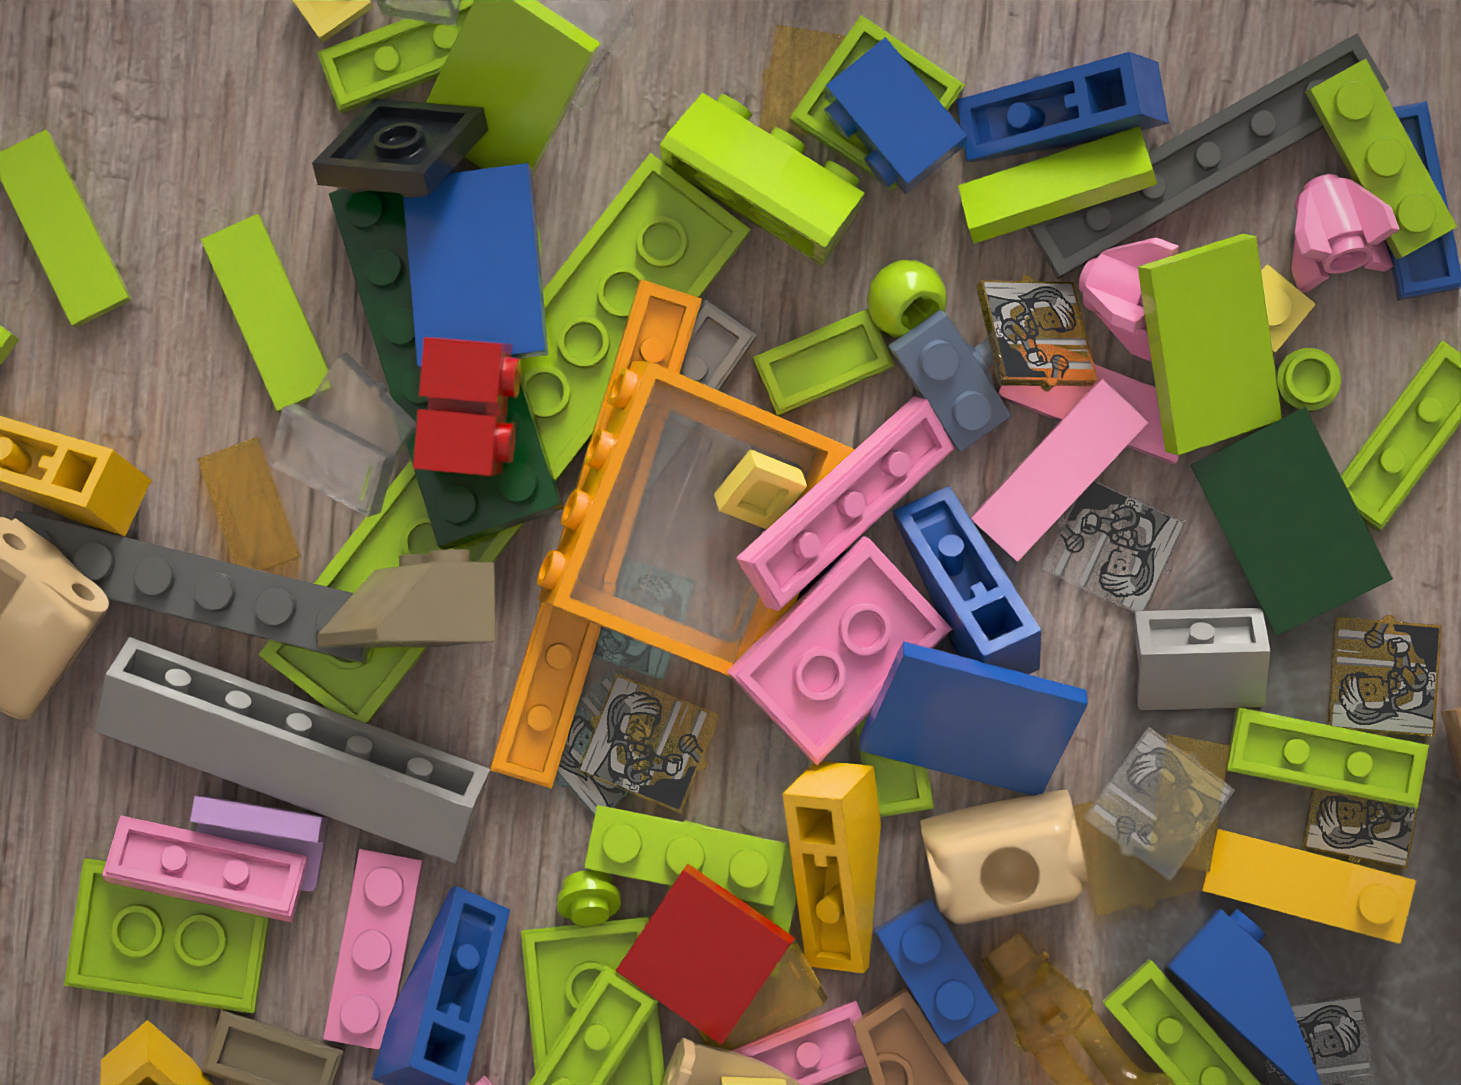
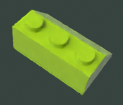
[660,92,865,267]

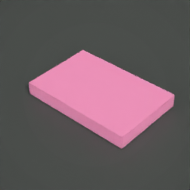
[726,536,953,765]

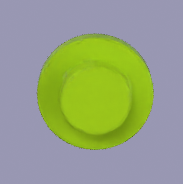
[1276,348,1341,412]
[556,870,621,927]

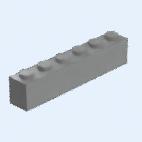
[94,637,490,864]

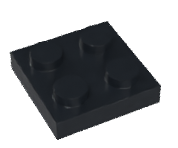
[312,99,488,198]

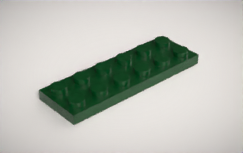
[328,167,564,550]

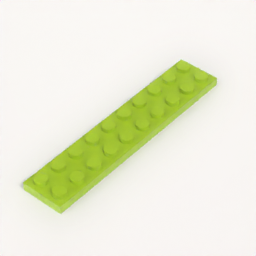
[258,153,751,724]

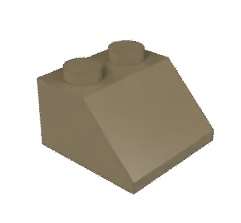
[317,550,496,647]

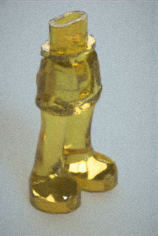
[980,931,1176,1085]

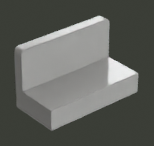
[1133,608,1270,710]

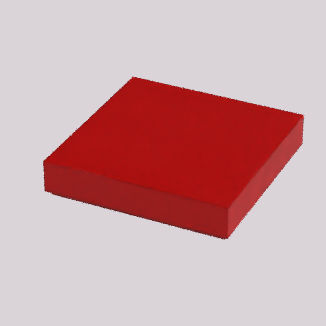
[615,864,795,1045]

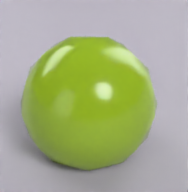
[866,260,948,339]

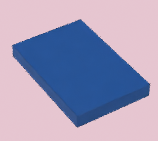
[403,163,549,369]
[859,641,1088,796]

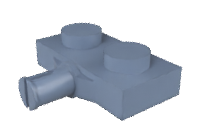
[888,310,1020,452]

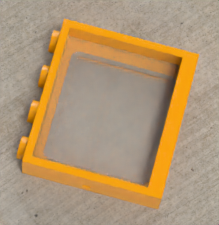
[537,361,855,679]

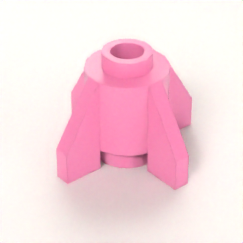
[1291,174,1400,293]
[1079,237,1179,362]

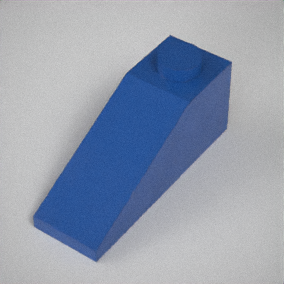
[956,52,1169,162]
[893,485,1041,674]
[372,886,510,1085]
[1165,909,1322,1085]

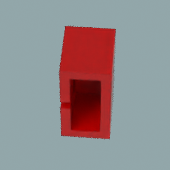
[413,337,521,476]

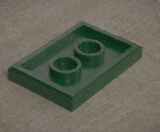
[1190,407,1393,636]

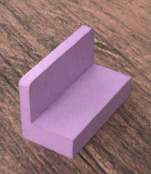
[190,795,329,892]

